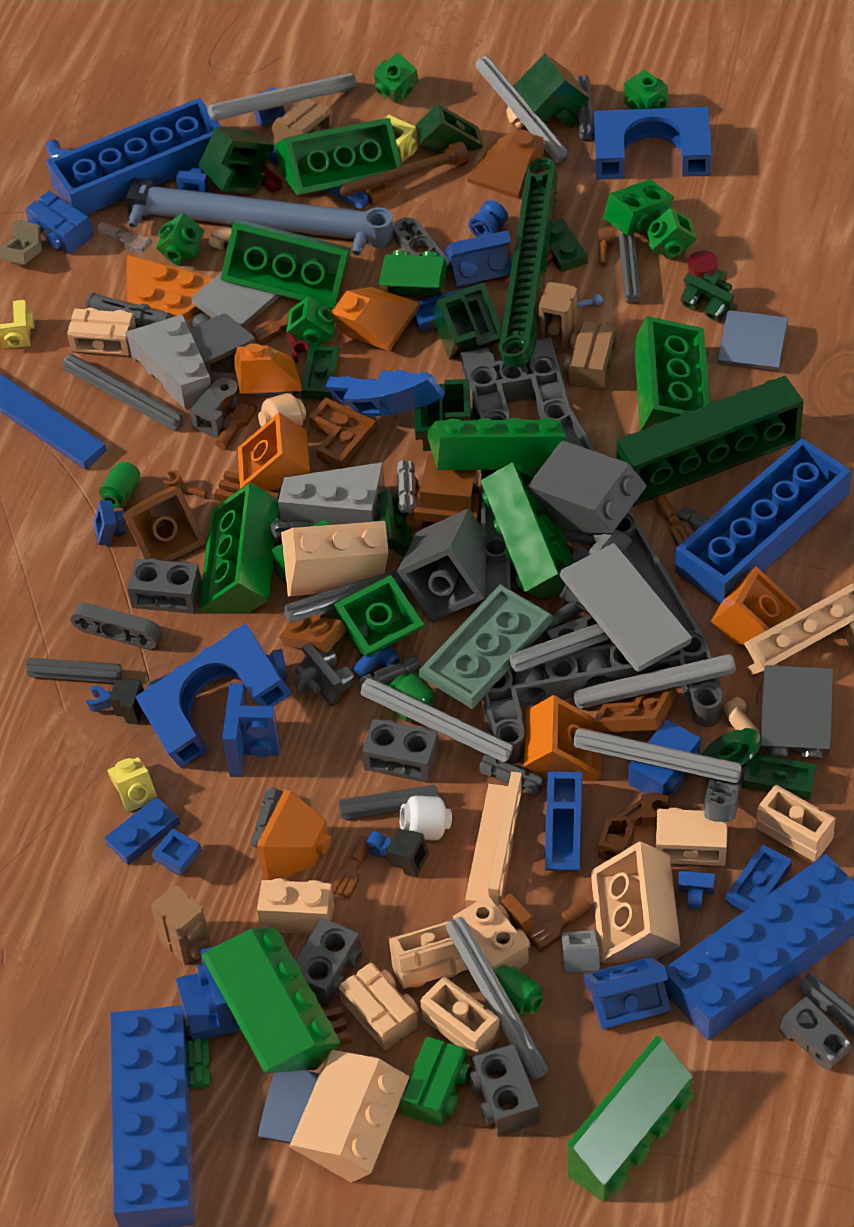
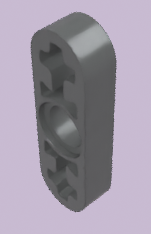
[394,217,449,278]
[70,602,162,649]
[704,776,742,822]

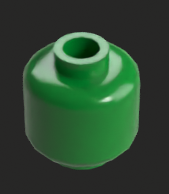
[389,673,436,722]

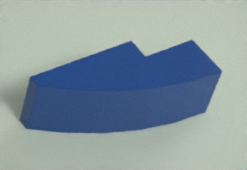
[545,772,582,871]

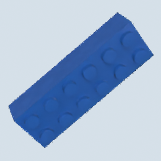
[47,98,222,215]
[675,438,852,604]
[664,854,854,1041]
[111,1005,195,1227]

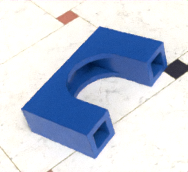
[594,107,712,179]
[136,623,292,768]

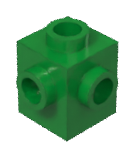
[374,52,419,103]
[624,69,668,110]
[646,207,697,261]
[155,213,205,266]
[286,296,335,346]

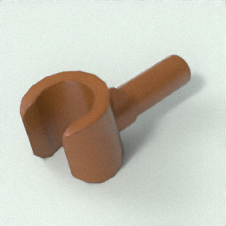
[598,226,615,265]
[163,470,207,499]

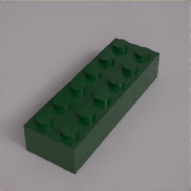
[617,375,804,507]

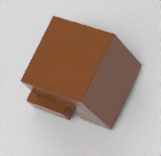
[414,453,481,522]

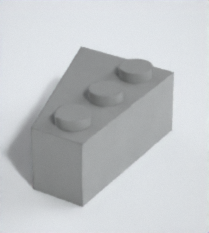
[125,314,211,409]
[278,462,385,525]

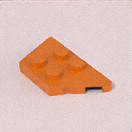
[127,255,214,321]

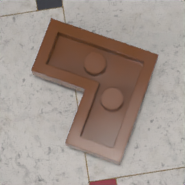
[308,397,377,469]
[279,594,347,652]
[593,687,678,734]

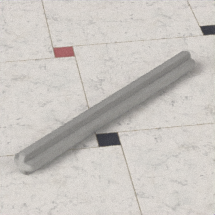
[207,73,357,121]

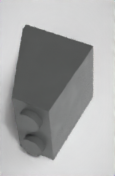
[526,441,647,533]
[397,508,486,621]
[760,665,833,759]

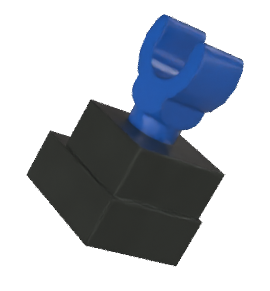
[86,679,144,724]
[366,828,429,878]

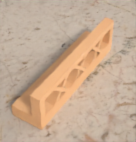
[744,583,854,676]
[465,772,522,907]

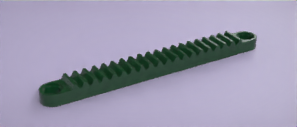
[499,158,558,367]

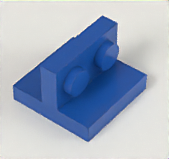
[444,230,512,287]
[222,683,280,777]
[176,946,241,1042]
[583,957,671,1029]

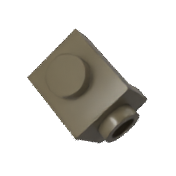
[0,220,42,265]

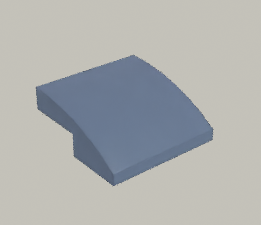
[718,310,788,372]
[258,1071,320,1143]

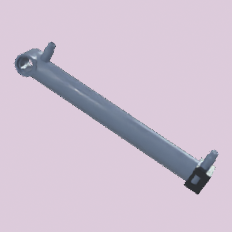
[126,178,394,256]

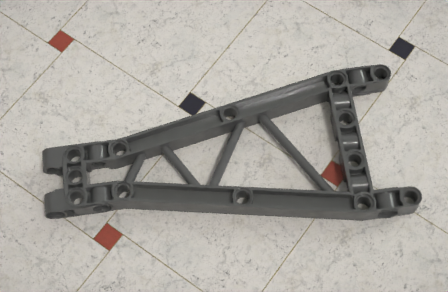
[460,337,723,764]

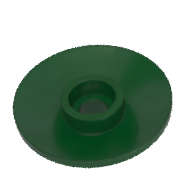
[702,728,762,768]

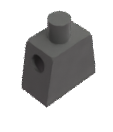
[190,313,256,375]

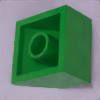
[379,250,447,297]
[334,575,424,657]

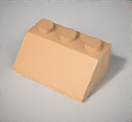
[281,521,389,597]
[591,841,681,964]
[289,1050,409,1183]

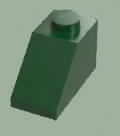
[415,103,483,155]

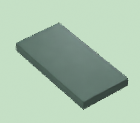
[419,584,553,709]

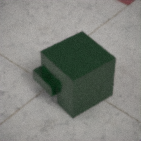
[513,53,590,128]
[198,126,275,194]
[432,283,502,360]
[415,379,472,451]

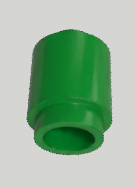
[99,461,140,508]
[495,965,544,1016]

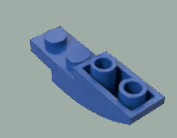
[325,370,445,417]

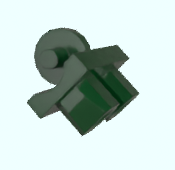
[680,270,738,323]

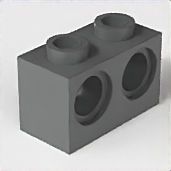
[127,558,202,614]
[362,719,439,783]
[295,917,363,1007]
[469,1044,539,1136]

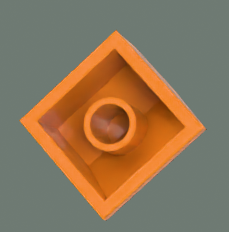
[238,412,310,491]
[524,695,602,781]

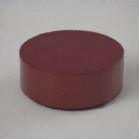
[688,251,718,279]

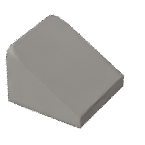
[561,930,600,973]

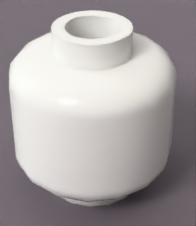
[400,796,452,840]

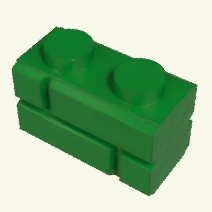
[400,1037,472,1127]

